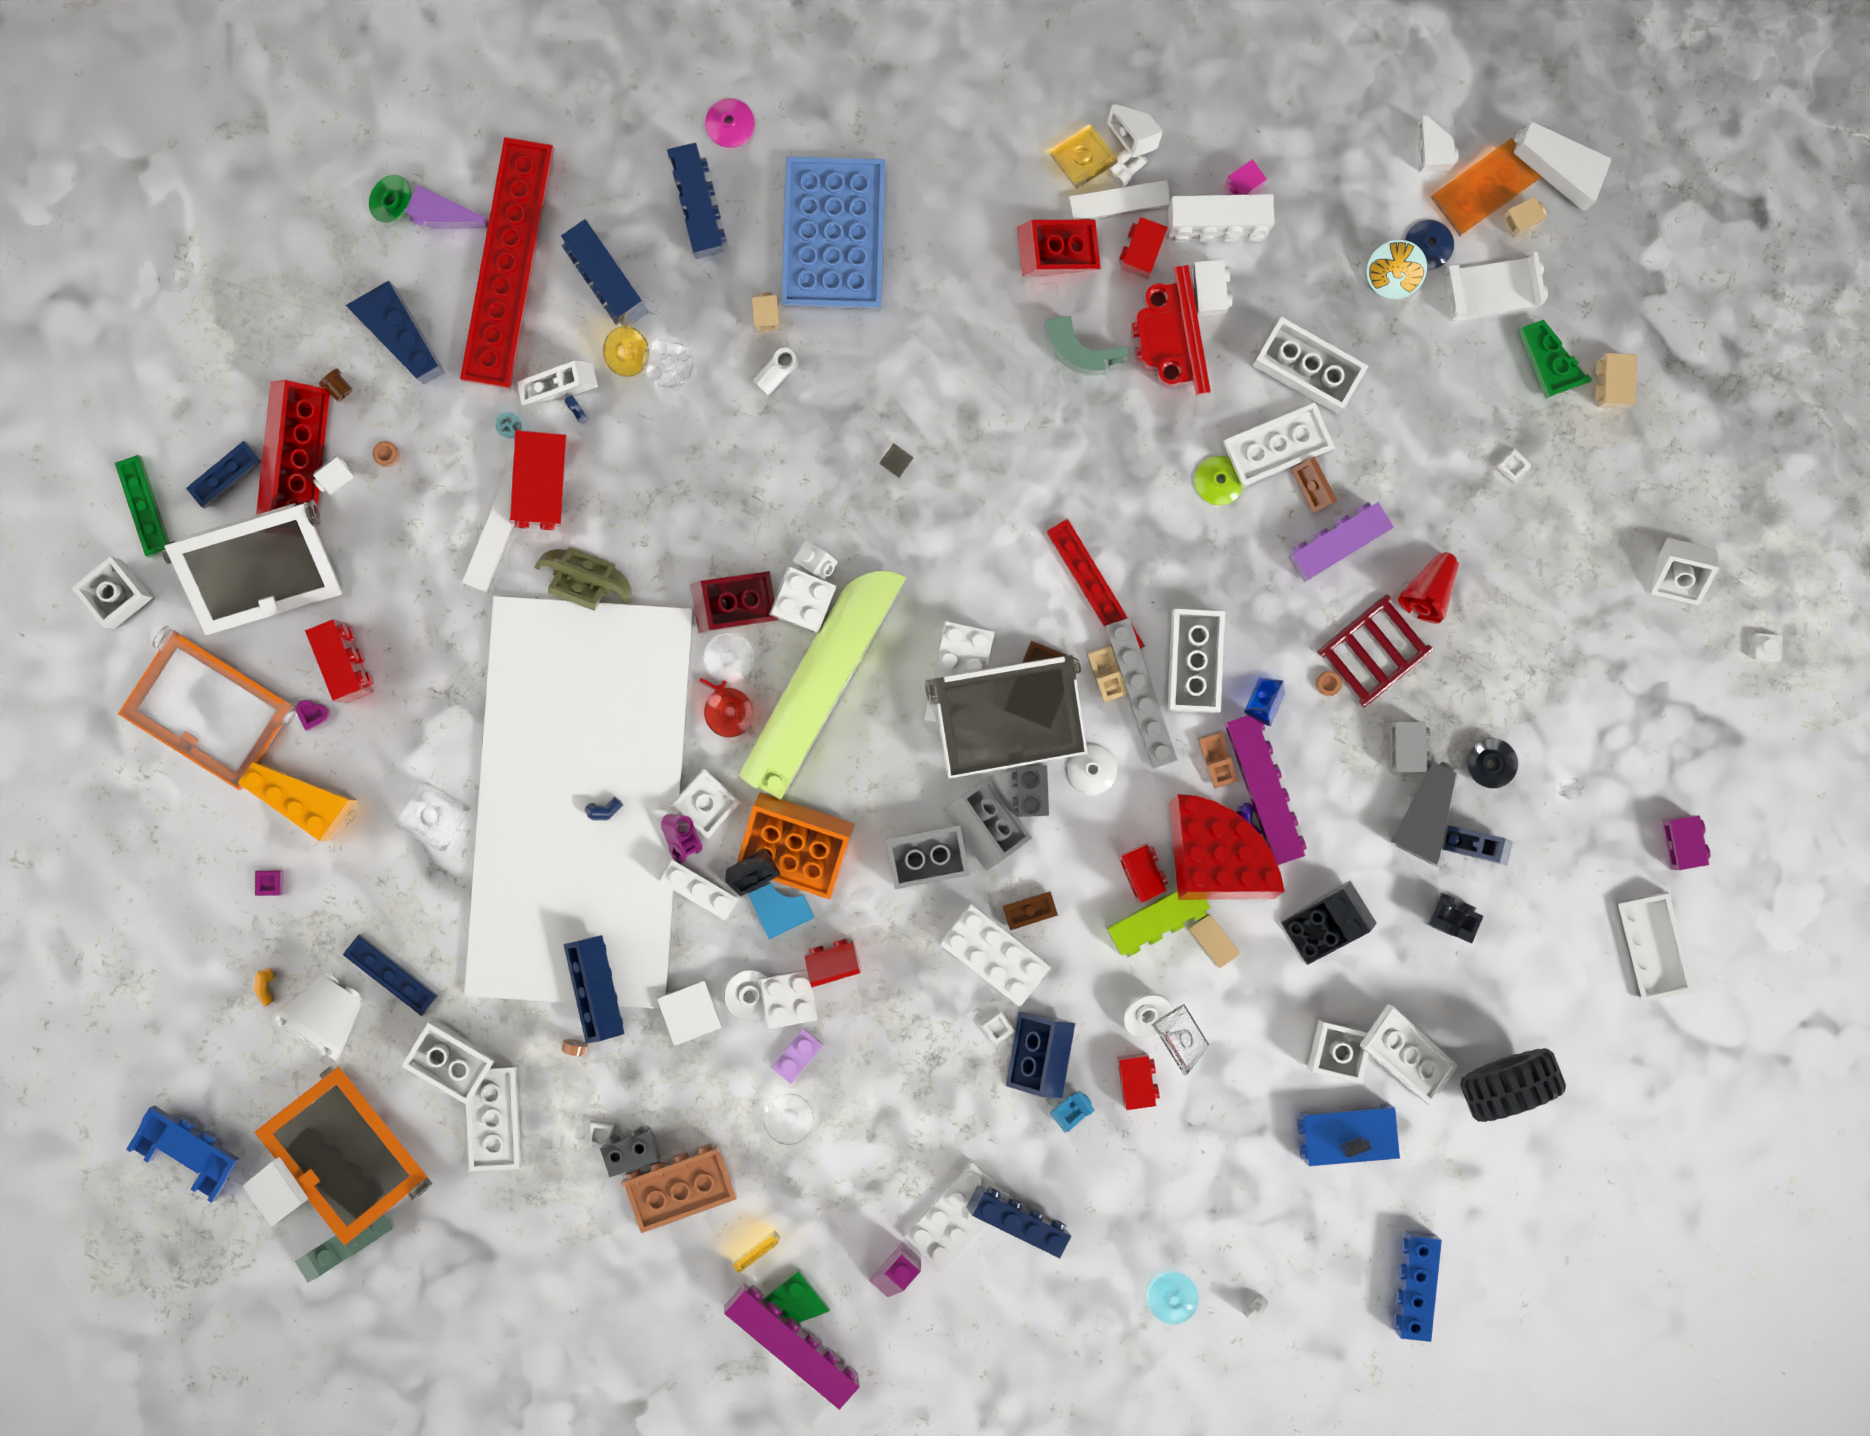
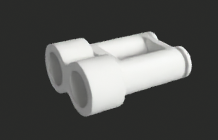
[1104,149,1147,187]

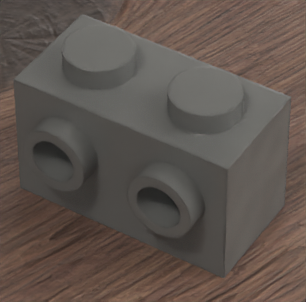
[600,1127,661,1178]

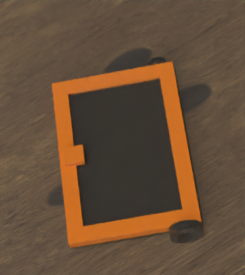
[254,1066,433,1246]

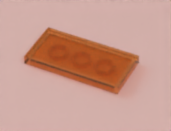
[1431,138,1541,236]

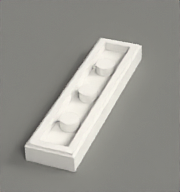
[1069,180,1171,220]

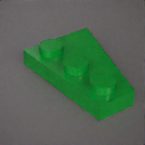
[1518,320,1593,399]
[764,1270,830,1323]

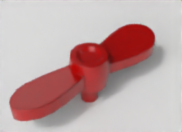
[699,678,742,703]

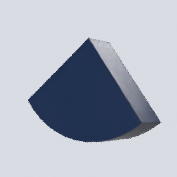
[564,395,589,424]

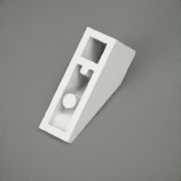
[517,360,598,406]

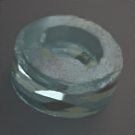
[495,412,522,439]

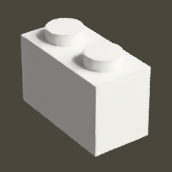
[1192,260,1232,317]

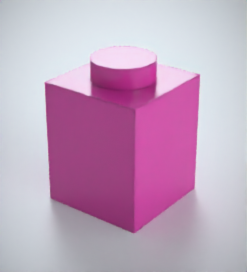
[1225,159,1267,195]

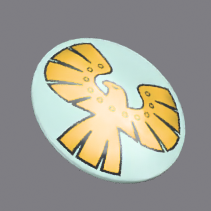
[1367,240,1427,299]

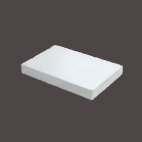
[243,1157,308,1227]

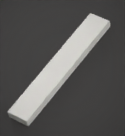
[462,455,514,592]

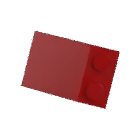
[1017,220,1101,276]

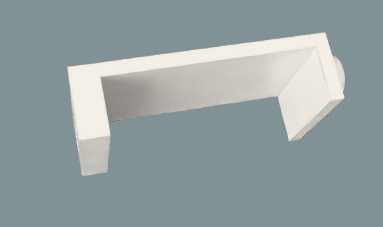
[1443,252,1548,320]

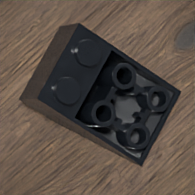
[1281,881,1377,965]

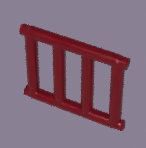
[1317,594,1434,708]

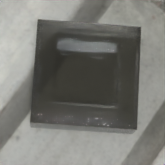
[879,443,914,479]
[1340,1137,1371,1158]

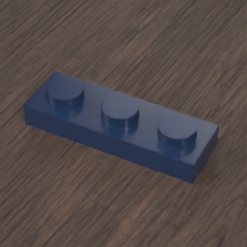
[186,441,262,509]

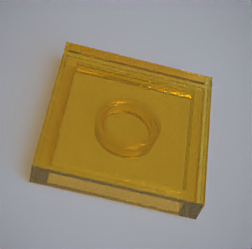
[1049,124,1118,189]

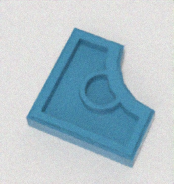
[748,883,815,939]

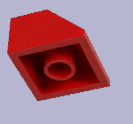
[1117,844,1168,903]
[804,938,862,988]

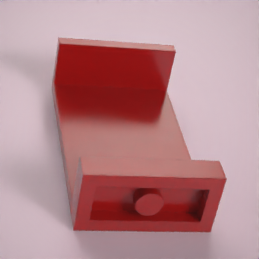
[509,430,566,531]

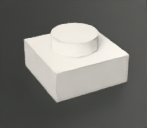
[1752,633,1783,661]

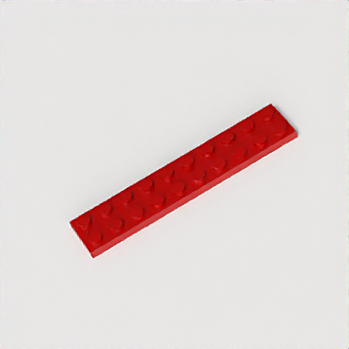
[460,137,555,389]

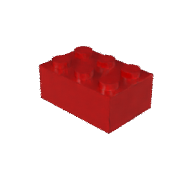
[305,619,374,703]

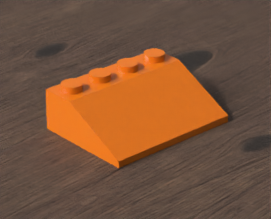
[737,792,855,900]

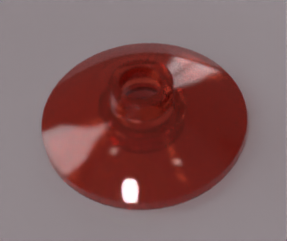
[704,688,754,738]

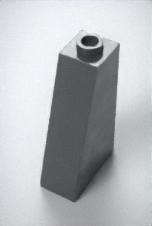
[1391,761,1458,868]

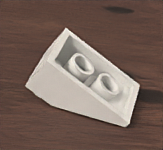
[401,1018,494,1105]

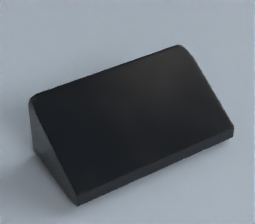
[725,848,780,897]

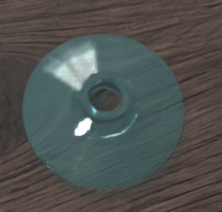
[1148,1273,1199,1324]

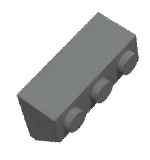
[943,777,1032,871]
[886,825,970,889]

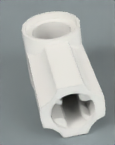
[752,348,798,396]

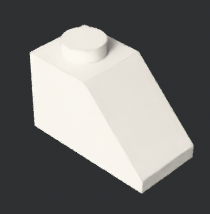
[1107,104,1163,158]
[1417,116,1458,172]

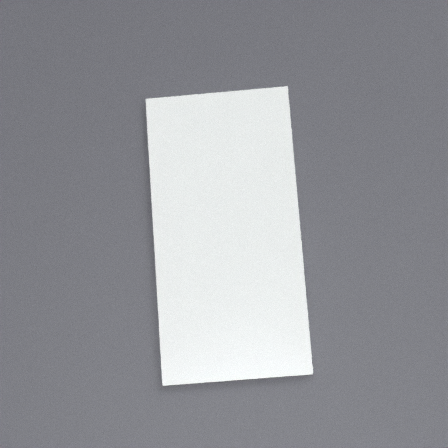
[464,596,693,1009]

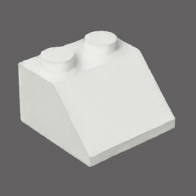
[1650,538,1719,605]

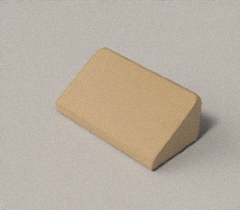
[1188,913,1241,968]

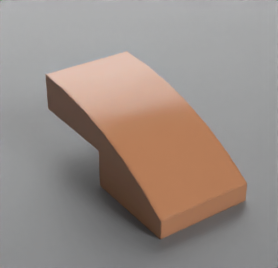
[1198,731,1238,788]

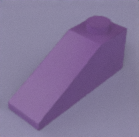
[405,185,488,229]

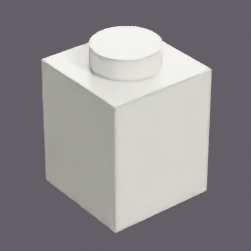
[313,454,354,495]

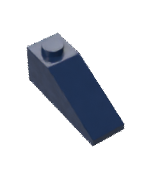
[1443,825,1513,866]

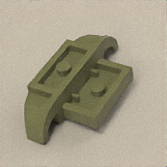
[534,547,632,611]

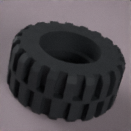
[1460,1048,1566,1122]

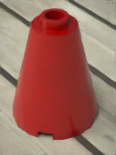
[1398,552,1459,624]

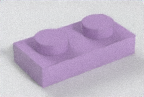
[772,1028,823,1084]

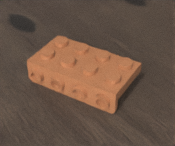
[621,1144,737,1233]

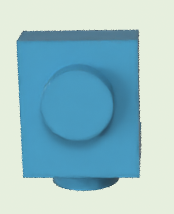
[1050,1091,1095,1133]

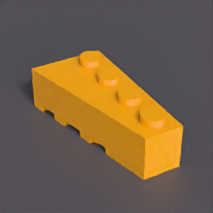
[238,762,357,841]

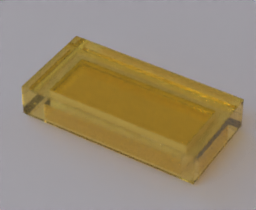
[733,1230,780,1273]

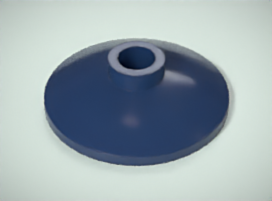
[1405,220,1454,269]

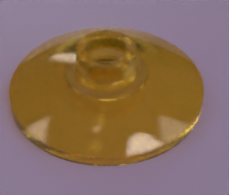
[603,326,649,377]

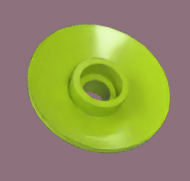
[1194,456,1243,506]

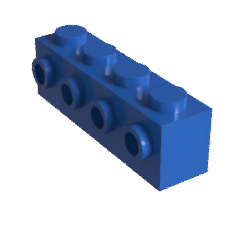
[1393,1231,1442,1342]

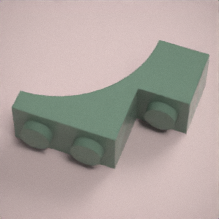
[295,1215,393,1283]

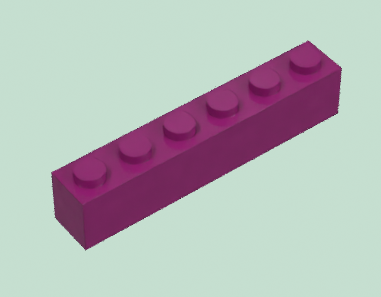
[1224,713,1307,865]
[724,1282,860,1410]

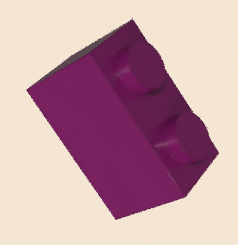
[1662,815,1711,870]

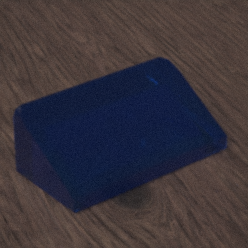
[1244,677,1285,726]

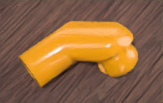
[253,968,274,1007]

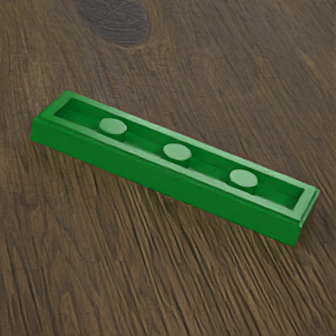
[115,455,170,557]

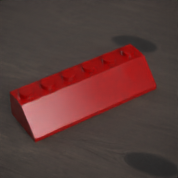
[256,380,330,536]

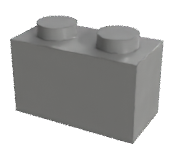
[1391,722,1431,773]

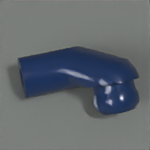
[585,797,624,821]

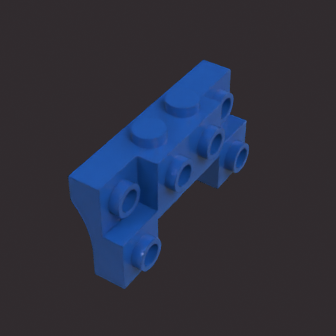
[126,1105,240,1203]

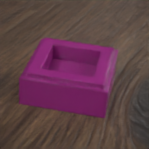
[255,870,283,896]

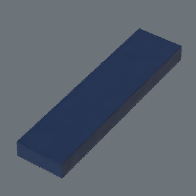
[343,934,439,1016]

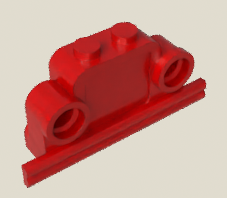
[1131,265,1211,395]

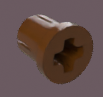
[319,368,353,402]

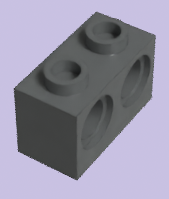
[1012,765,1049,817]

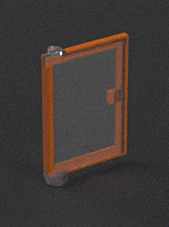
[118,626,296,790]

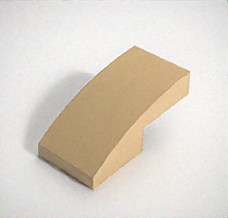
[1087,645,1128,703]

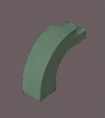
[1045,316,1129,375]

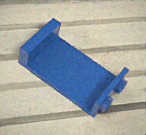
[1297,1104,1400,1166]

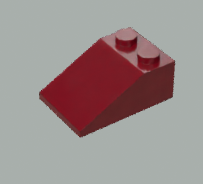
[690,571,778,634]

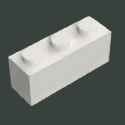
[659,859,738,920]

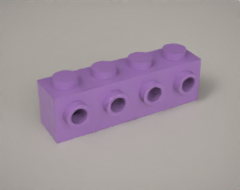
[1289,502,1394,582]

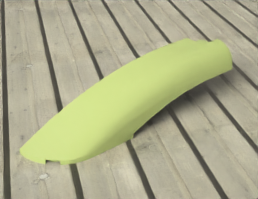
[739,571,907,800]

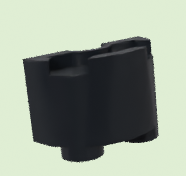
[1427,893,1484,944]

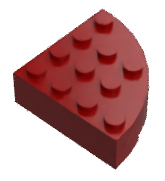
[1169,794,1285,900]

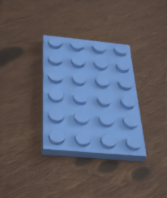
[782,156,886,309]

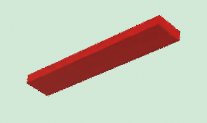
[1046,518,1145,649]

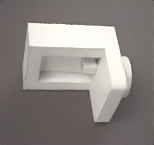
[793,540,838,581]

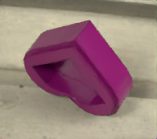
[296,700,330,731]

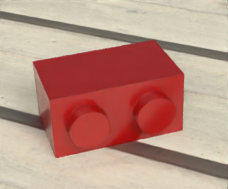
[1119,217,1168,279]
[1117,1053,1160,1111]

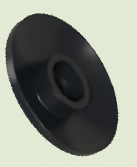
[1467,738,1518,789]

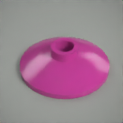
[705,98,755,148]

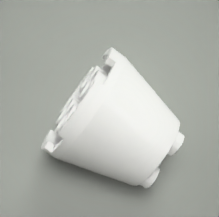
[272,972,362,1062]

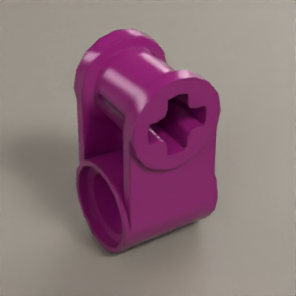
[661,813,703,864]

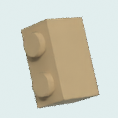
[1595,353,1637,409]

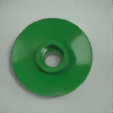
[369,175,412,223]

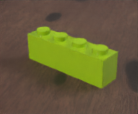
[1106,889,1211,957]

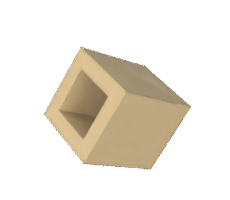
[1502,196,1546,238]
[752,292,781,332]

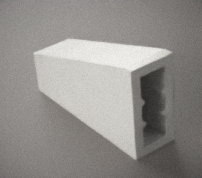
[1513,122,1612,211]

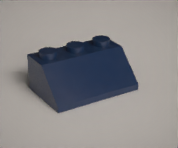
[1006,1012,1076,1098]

